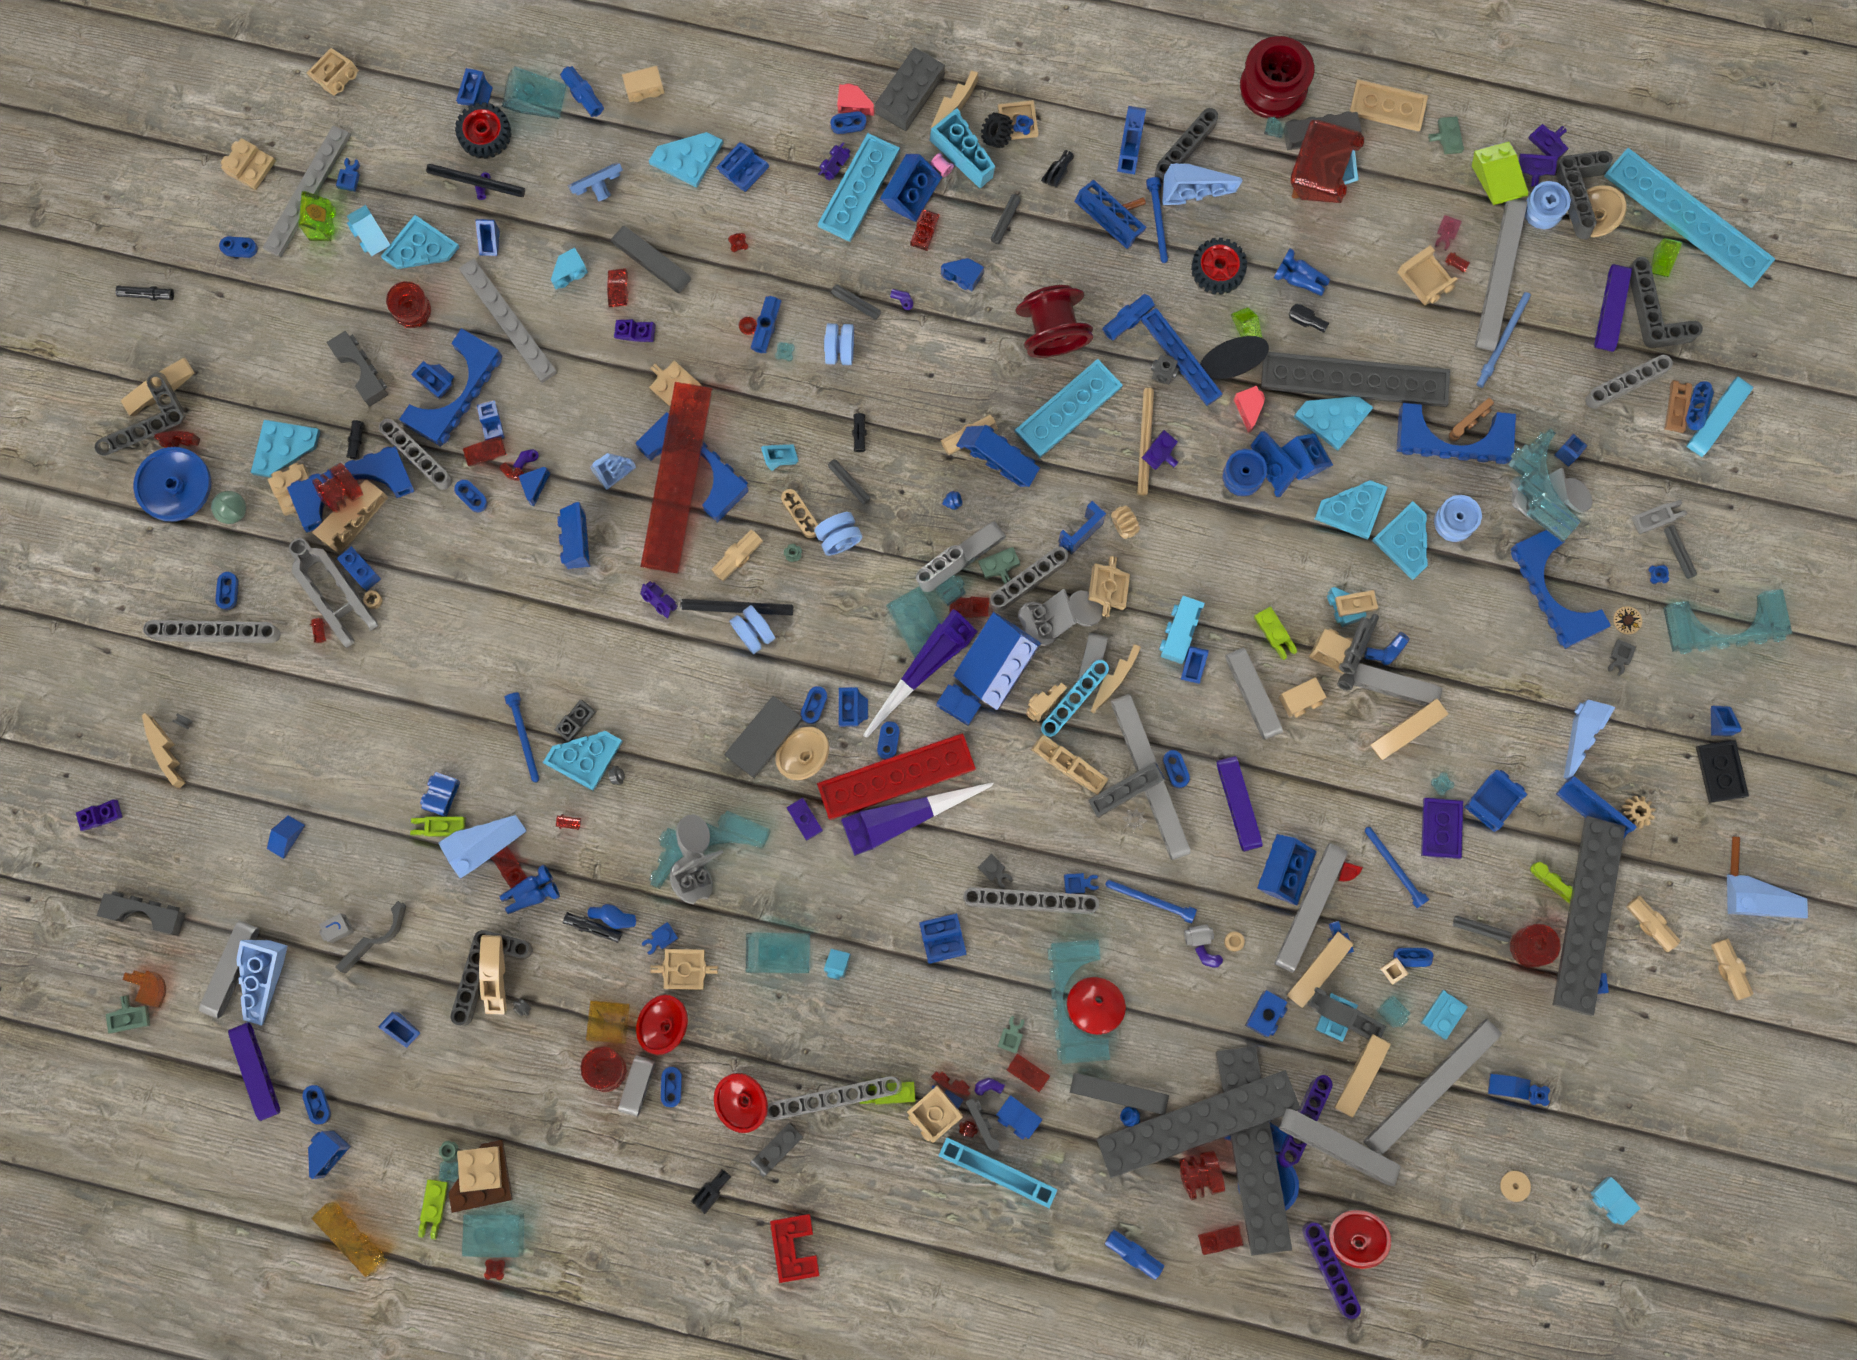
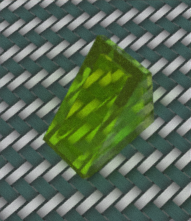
[1651,238,1682,277]
[1231,307,1263,338]

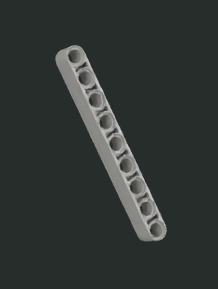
[1475,199,1527,351]
[1111,694,1191,860]
[1363,1019,1502,1155]

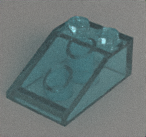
[502,66,566,119]
[886,587,939,658]
[746,932,810,973]
[462,1214,524,1257]

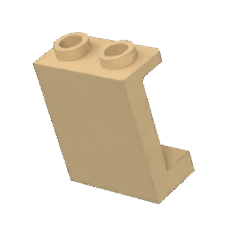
[1397,245,1458,306]

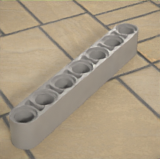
[143,620,281,643]
[1275,843,1348,973]
[963,887,1099,914]
[767,1076,902,1120]
[1279,1109,1401,1186]

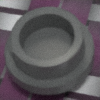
[608,766,625,785]
[513,999,531,1017]

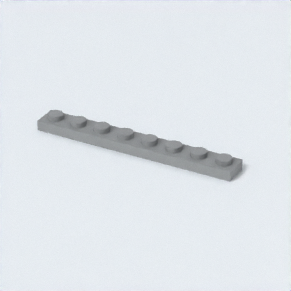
[263,125,351,258]
[459,258,557,383]

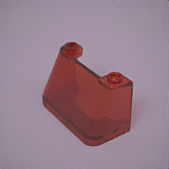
[1291,120,1364,203]

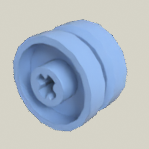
[1524,181,1571,229]
[824,323,854,365]
[1434,495,1482,542]
[814,512,863,556]
[729,605,776,654]

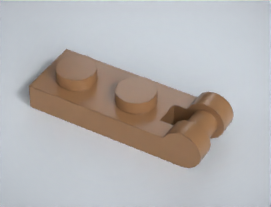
[1664,380,1692,433]
[1449,398,1494,442]

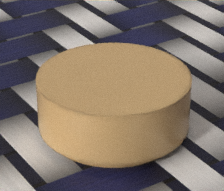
[1224,932,1245,952]

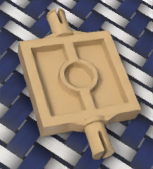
[649,361,702,413]
[1088,556,1130,617]
[650,949,718,990]

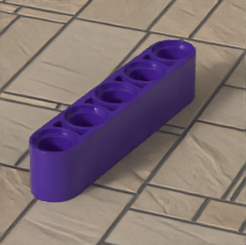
[1594,264,1632,352]
[1216,756,1263,852]
[228,1022,280,1121]
[1277,1075,1333,1168]
[1302,1222,1361,1319]

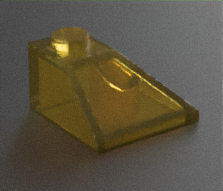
[586,1001,630,1044]

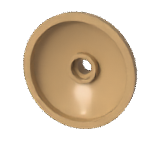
[1569,186,1627,237]
[776,727,829,780]

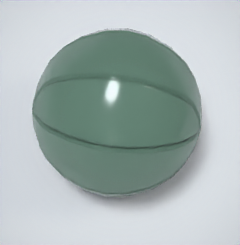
[211,491,246,524]

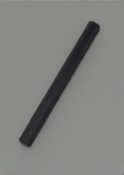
[426,164,525,197]
[680,599,794,616]

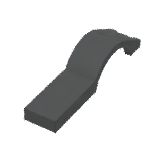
[336,901,406,973]
[1308,987,1386,1040]

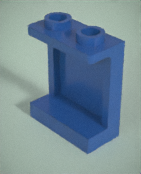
[1058,501,1106,555]
[1464,769,1528,832]

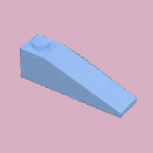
[1162,163,1243,205]
[590,453,636,490]
[1564,700,1615,779]
[438,815,527,879]
[1727,875,1808,919]
[236,940,287,1026]

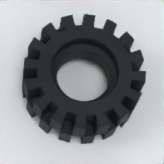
[981,112,1014,148]

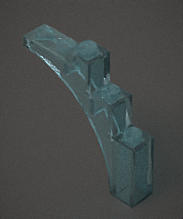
[1508,429,1581,542]
[649,811,771,889]

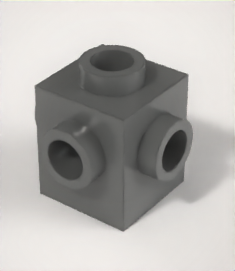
[1151,355,1179,385]

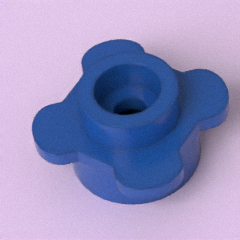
[1013,115,1034,135]
[1648,565,1669,584]
[1529,1085,1550,1106]

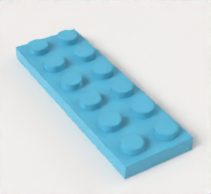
[818,133,900,242]
[1015,359,1123,458]

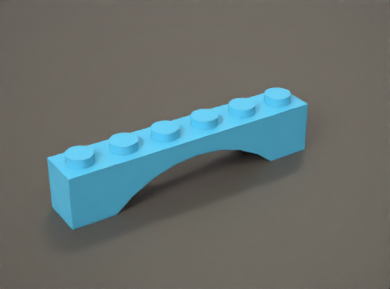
[938,1137,1058,1208]

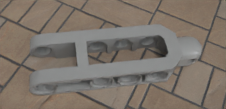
[289,538,379,648]

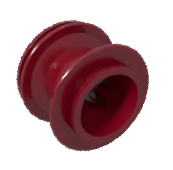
[1240,36,1315,119]
[1015,285,1093,358]

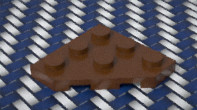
[449,1140,513,1213]

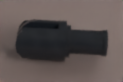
[1041,150,1074,188]
[1289,304,1330,333]
[691,1169,731,1214]

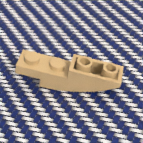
[479,935,507,1014]

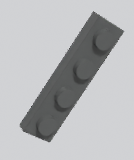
[1088,762,1165,817]

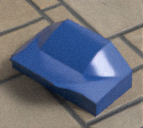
[456,68,493,107]
[411,361,454,399]
[839,687,868,727]

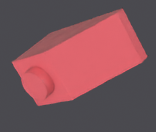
[837,84,874,116]
[1234,386,1265,433]

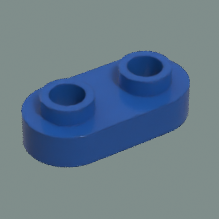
[830,111,867,134]
[219,236,258,258]
[454,480,488,512]
[215,572,239,610]
[801,686,827,724]
[877,721,900,760]
[1163,750,1190,788]
[1393,948,1434,968]
[661,1067,682,1107]
[302,1085,331,1125]

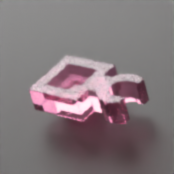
[1435,215,1462,251]

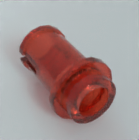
[1444,252,1470,273]
[309,618,326,643]
[556,814,581,830]

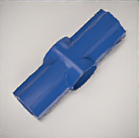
[560,66,604,117]
[1102,293,1155,341]
[751,296,781,354]
[1104,1229,1165,1280]

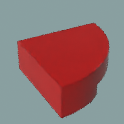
[1338,862,1363,882]

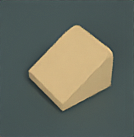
[1380,957,1409,985]

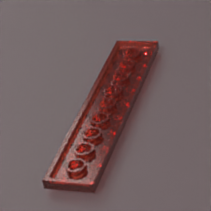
[640,382,713,574]

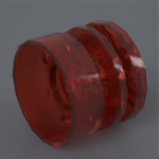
[386,281,431,328]
[312,462,363,513]
[1510,924,1561,967]
[580,1046,627,1092]
[1179,1150,1225,1200]

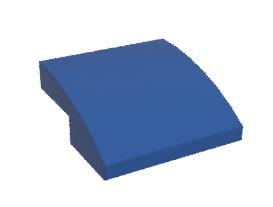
[716,142,769,192]
[919,913,967,964]

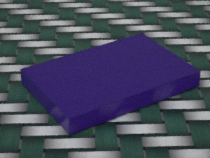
[1421,798,1463,859]

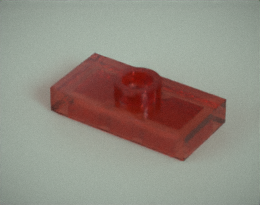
[1006,1053,1050,1093]

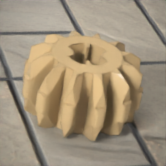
[1111,505,1140,539]
[1620,796,1656,829]

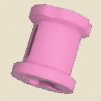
[930,153,954,178]

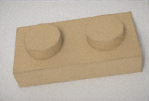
[1335,590,1378,617]

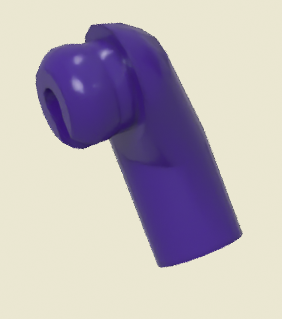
[475,172,491,200]
[890,289,913,310]
[513,449,539,471]
[1195,945,1223,968]
[974,1078,1005,1096]

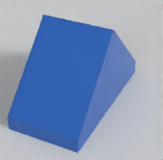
[475,219,500,256]
[1554,434,1587,467]
[519,467,550,506]
[1181,646,1209,684]
[1711,706,1742,737]
[267,815,305,859]
[378,1011,420,1048]
[1488,1074,1531,1100]

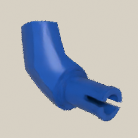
[1364,632,1410,665]
[587,904,636,929]

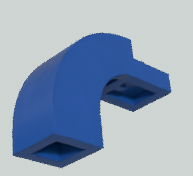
[1117,106,1146,175]

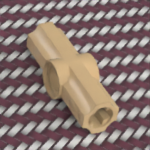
[941,415,998,455]
[711,530,763,582]
[1626,896,1681,952]
[1711,938,1754,1001]

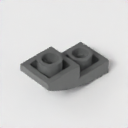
[554,700,596,742]

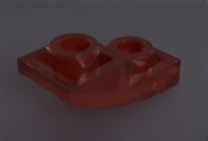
[910,209,940,251]
[607,268,629,308]
[154,431,200,448]
[463,437,507,467]
[949,596,989,618]
[491,846,528,888]
[931,1071,971,1096]
[1198,1224,1244,1255]

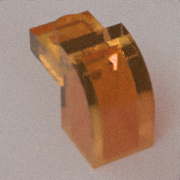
[122,970,166,1008]

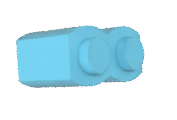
[1590,1177,1641,1225]

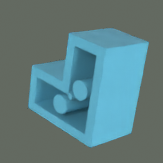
[347,205,391,256]

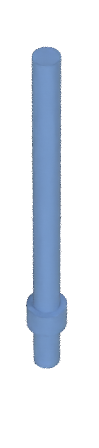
[1476,292,1531,388]

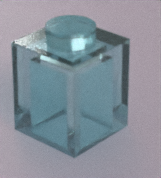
[935,575,966,606]
[1376,996,1411,1028]

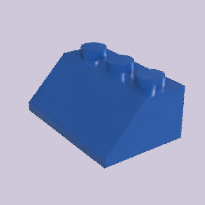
[880,154,942,222]
[557,502,590,569]
[1257,834,1317,906]

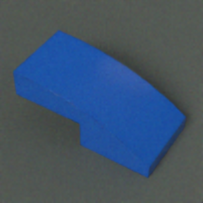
[477,400,505,443]

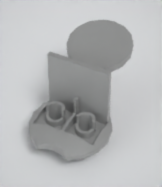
[1510,468,1592,520]
[1018,589,1103,646]
[670,815,723,904]

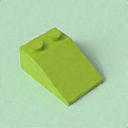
[1472,141,1528,205]

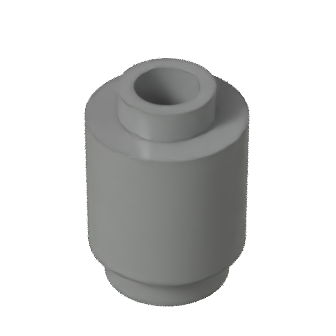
[1184,924,1214,947]

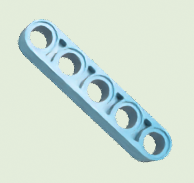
[1686,376,1754,457]
[1041,659,1109,737]

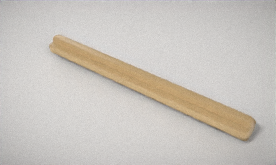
[1137,388,1154,496]

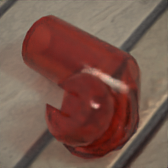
[499,462,524,481]

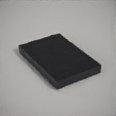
[1696,740,1749,803]

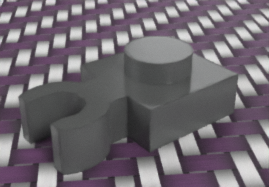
[1608,639,1636,676]
[978,853,1013,889]

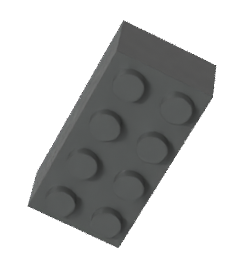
[875,47,945,131]

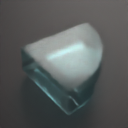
[1264,117,1283,138]

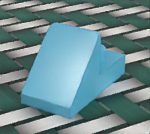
[761,444,799,471]

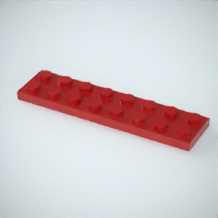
[817,733,976,821]

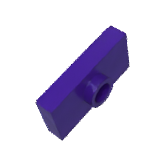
[786,798,823,841]

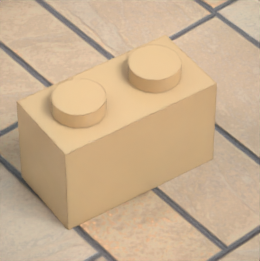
[622,66,665,102]
[1279,677,1327,718]

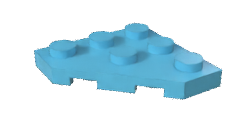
[649,132,723,188]
[381,215,459,269]
[1294,397,1373,451]
[251,420,320,478]
[1314,480,1388,540]
[1372,501,1428,580]
[543,731,623,791]

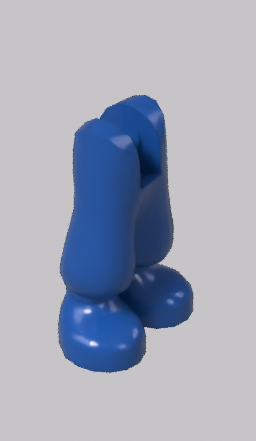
[1274,248,1330,296]
[499,864,560,914]

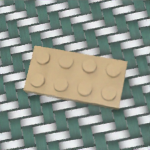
[1349,79,1428,131]

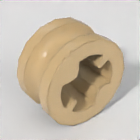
[363,590,382,609]

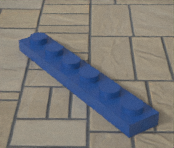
[1141,308,1222,406]

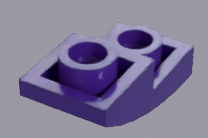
[614,319,656,342]
[76,799,123,831]

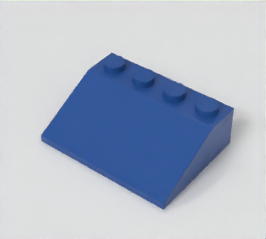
[953,612,1042,710]

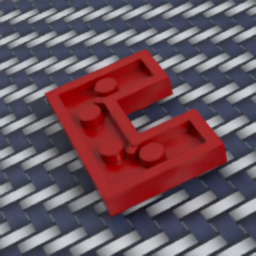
[770,1214,820,1283]

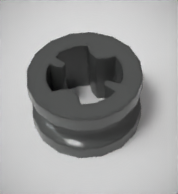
[172,713,193,729]

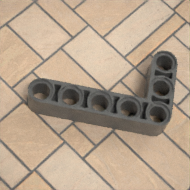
[1556,151,1613,240]
[1629,257,1703,348]
[94,372,185,456]
[450,930,533,1026]

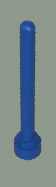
[1146,177,1168,263]
[504,692,539,783]
[1365,827,1429,909]
[1105,880,1197,924]

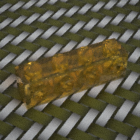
[311,1202,387,1278]

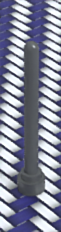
[1337,614,1379,691]

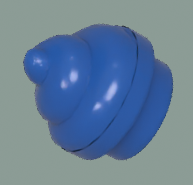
[942,491,962,510]
[1120,1107,1140,1127]

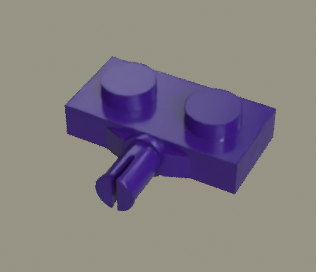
[1528,124,1569,160]
[1519,153,1558,187]
[1141,430,1178,470]

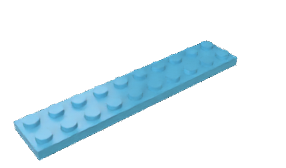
[1604,148,1775,288]

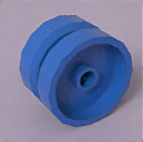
[1222,449,1267,496]

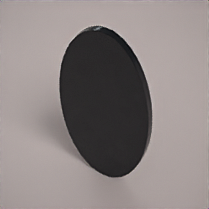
[1200,336,1269,379]

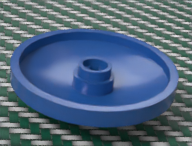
[133,447,211,521]

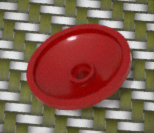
[1066,977,1126,1035]
[636,995,688,1055]
[714,1073,768,1133]
[1329,1210,1391,1269]

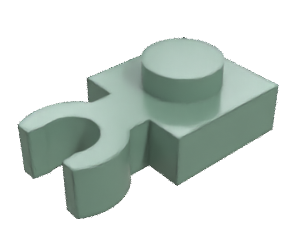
[998,1016,1024,1054]

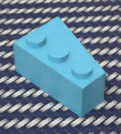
[1159,596,1205,664]

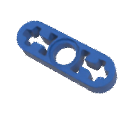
[1686,381,1714,430]

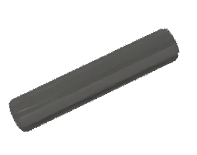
[991,194,1020,244]
[831,285,881,320]
[828,459,870,505]
[1664,525,1697,579]
[1453,916,1511,942]

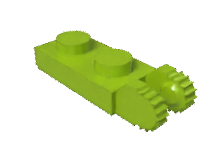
[1254,606,1298,660]
[410,817,466,837]
[1530,862,1573,904]
[859,1082,915,1105]
[418,1179,449,1240]

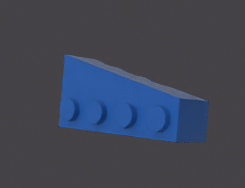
[956,425,1040,487]

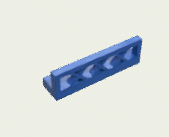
[1074,180,1146,249]
[1556,776,1637,838]

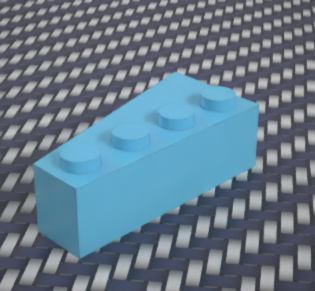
[929,108,995,188]

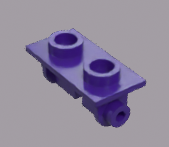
[818,142,851,181]
[640,581,678,619]

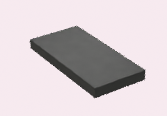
[724,696,803,778]

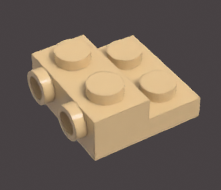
[306,48,359,96]
[221,138,276,190]
[268,463,310,516]
[1026,683,1067,722]
[907,1085,964,1143]

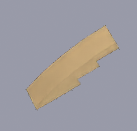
[931,70,978,128]
[121,358,194,416]
[1091,644,1141,713]
[1370,699,1448,760]
[142,713,185,788]
[1031,734,1108,795]
[1287,931,1354,1008]
[1335,1034,1391,1118]

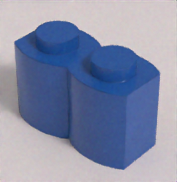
[936,684,981,726]
[420,772,460,817]
[996,1095,1043,1140]

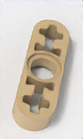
[781,489,818,538]

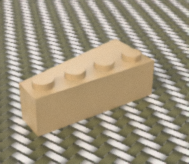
[312,480,388,555]

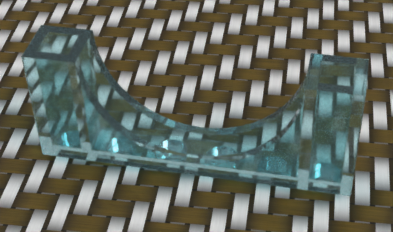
[1663,589,1792,654]
[1047,940,1110,1064]

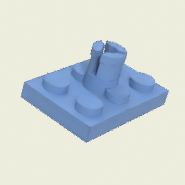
[567,162,623,202]

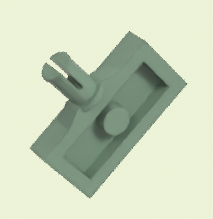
[1428,116,1464,154]
[978,547,1020,585]
[106,995,150,1034]

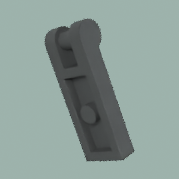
[965,1098,1000,1151]
[749,1123,803,1178]

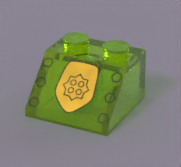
[298,191,336,241]

